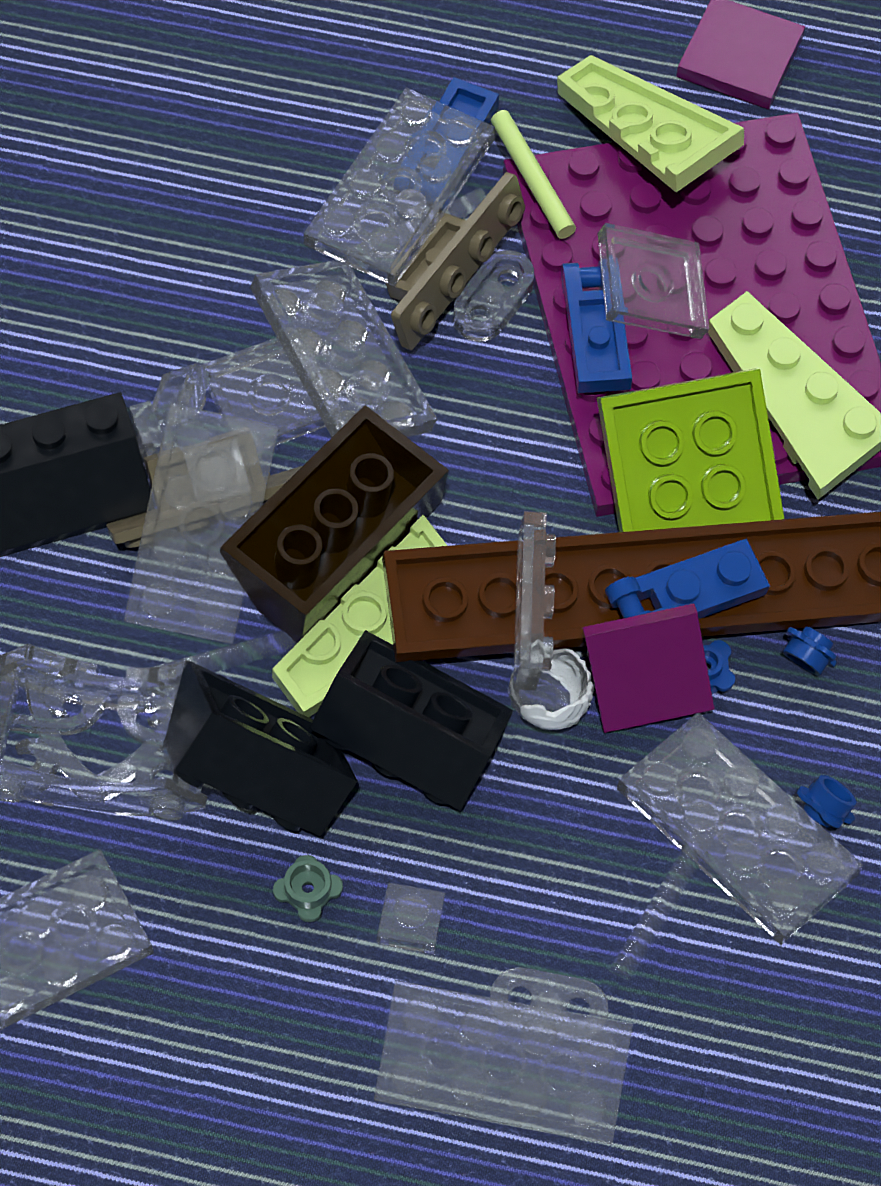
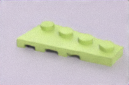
[557,55,744,193]

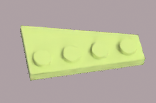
[707,291,881,500]
[272,515,447,717]

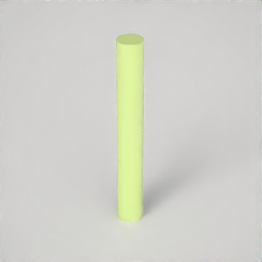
[491,110,576,239]

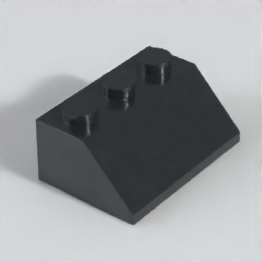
[0,392,155,557]
[309,630,514,811]
[164,660,357,837]

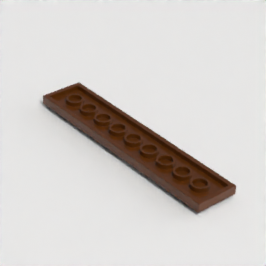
[382,512,881,662]

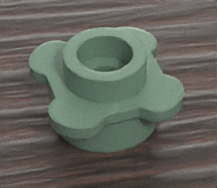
[273,855,343,922]

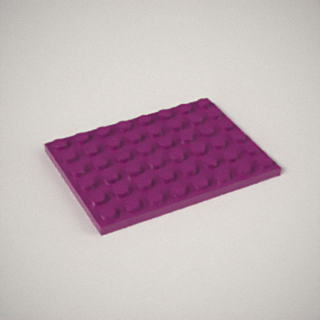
[503,113,881,517]

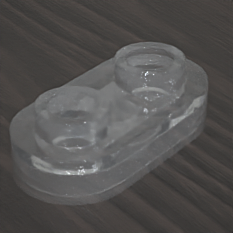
[453,250,534,342]
[490,967,608,1040]

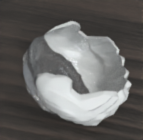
[508,647,594,730]

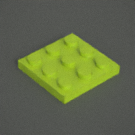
[597,368,784,532]

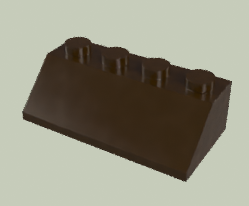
[220,405,449,642]

